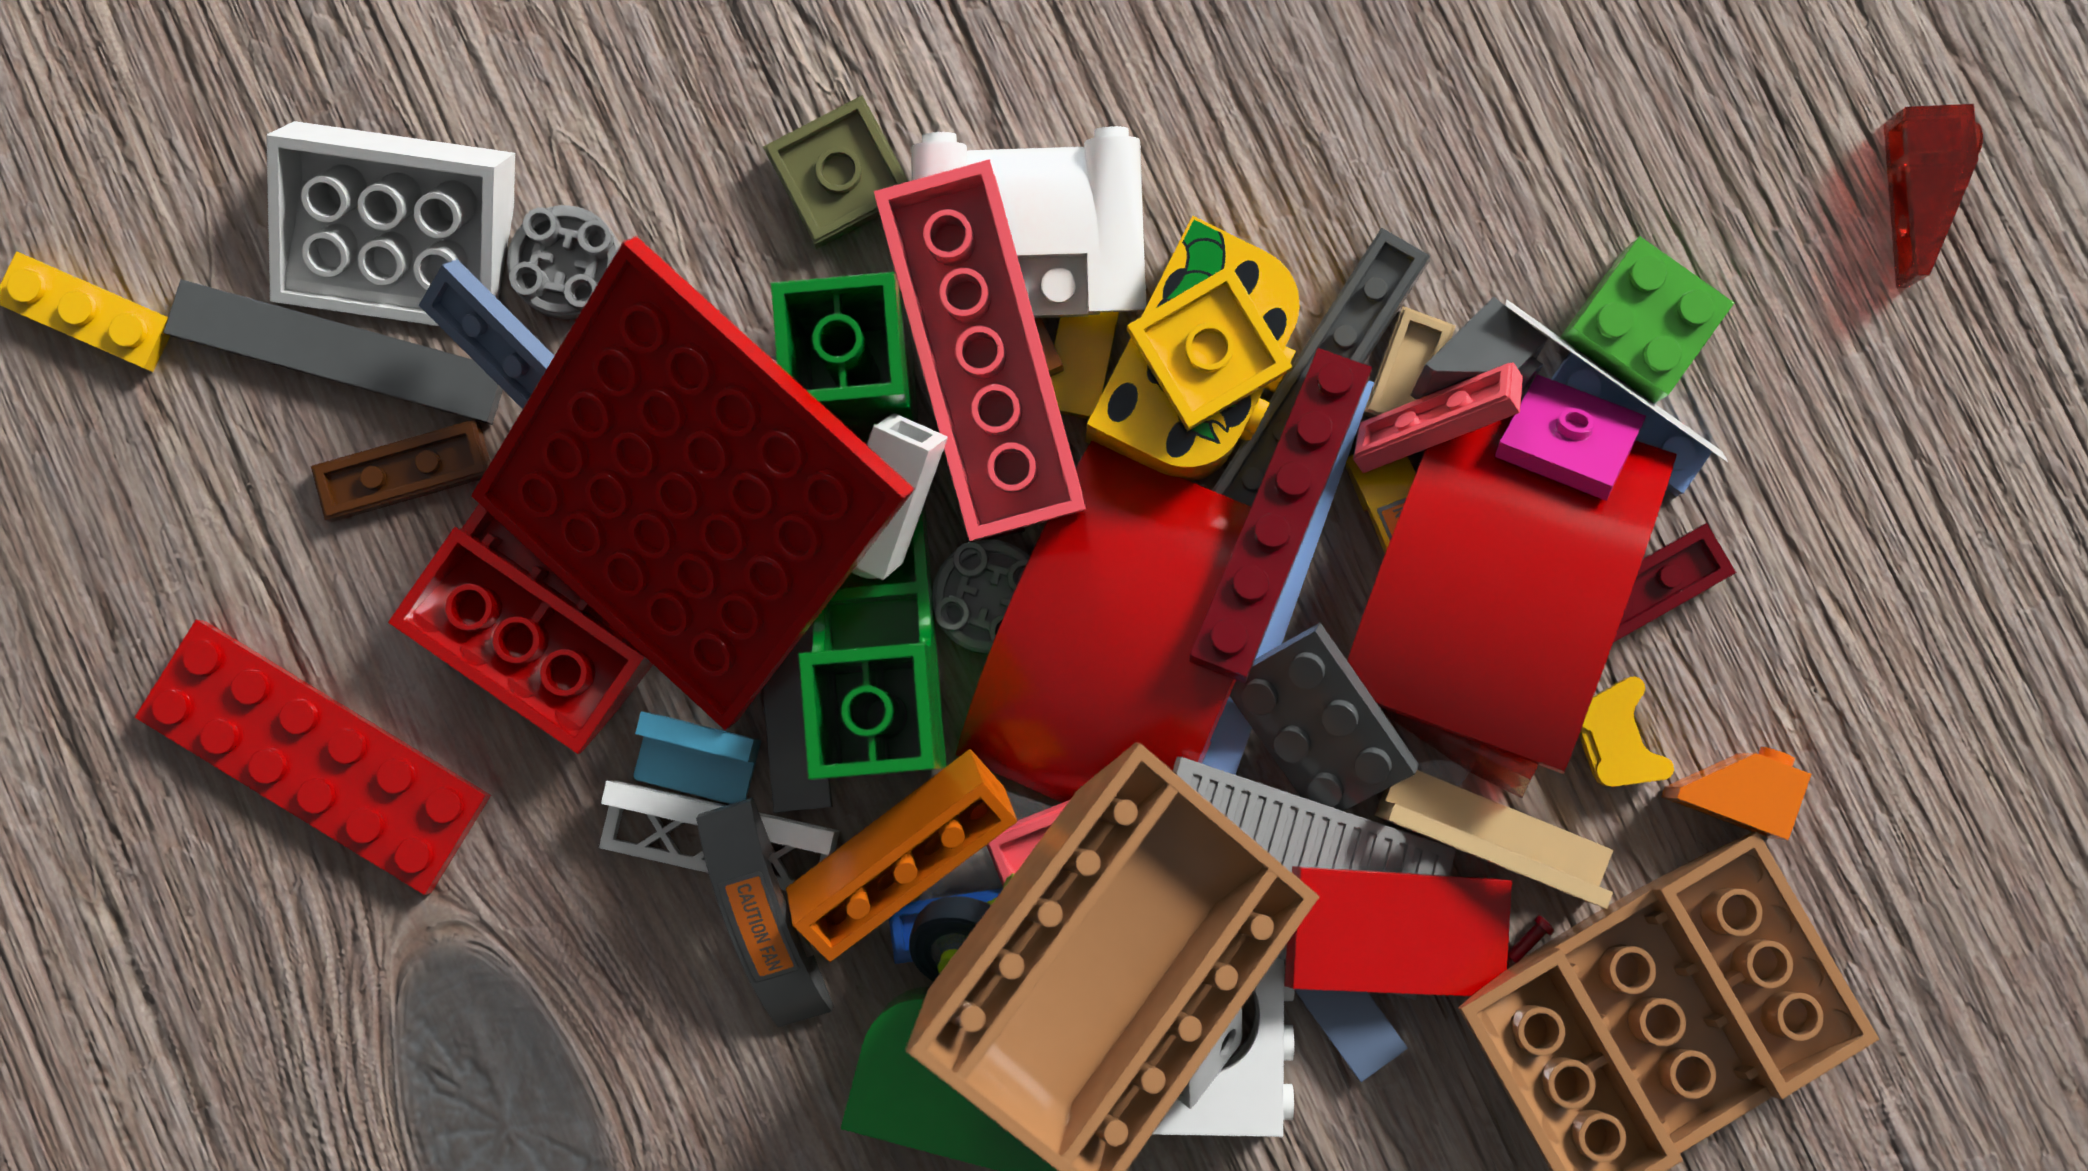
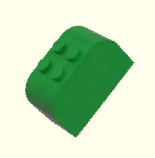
[840,987,1057,1171]

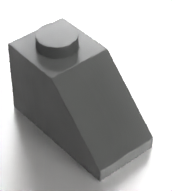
[1411,297,1548,400]

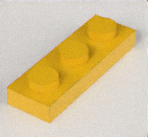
[0,251,170,372]

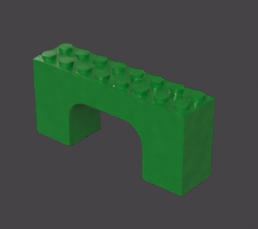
[771,272,947,779]

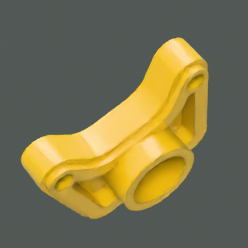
[1579,676,1674,787]

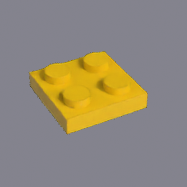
[1127,265,1292,431]

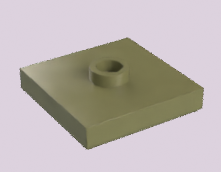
[763,95,909,249]

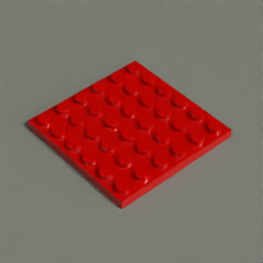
[471,236,915,731]

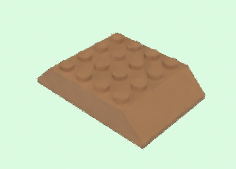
[905,743,1320,1171]

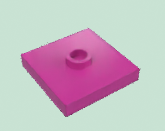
[1495,374,1646,501]

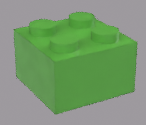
[1561,236,1734,404]

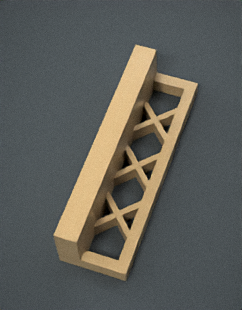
[1374,770,1613,909]

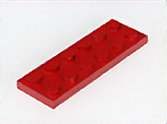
[134,619,491,895]

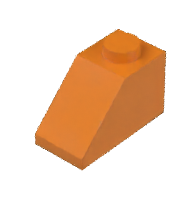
[1661,747,1812,840]

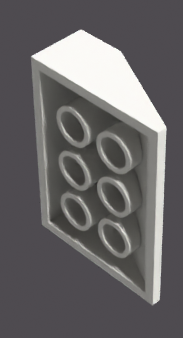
[266,121,515,326]

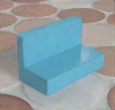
[634,711,762,804]

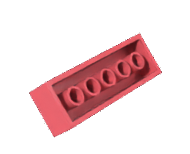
[873,159,1086,541]

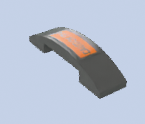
[696,797,834,1027]

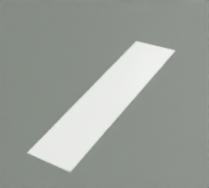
[1505,300,1728,462]

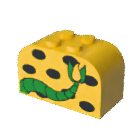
[1086,216,1299,482]

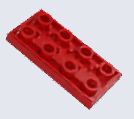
[1284,866,1512,996]

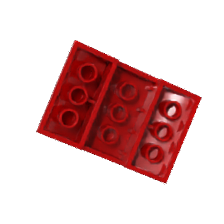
[1347,415,1677,774]
[955,441,1251,803]
[388,504,653,754]

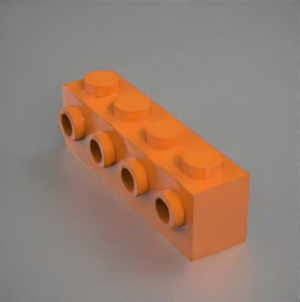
[786,749,1018,962]

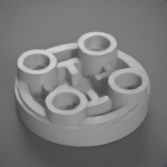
[507,205,620,320]
[932,540,1030,654]

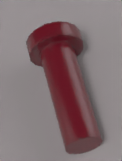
[1508,915,1555,963]

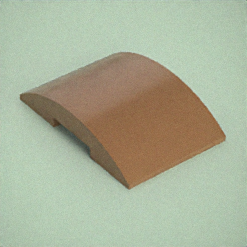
[1458,832,1879,1171]

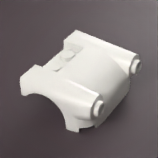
[911,126,1147,318]

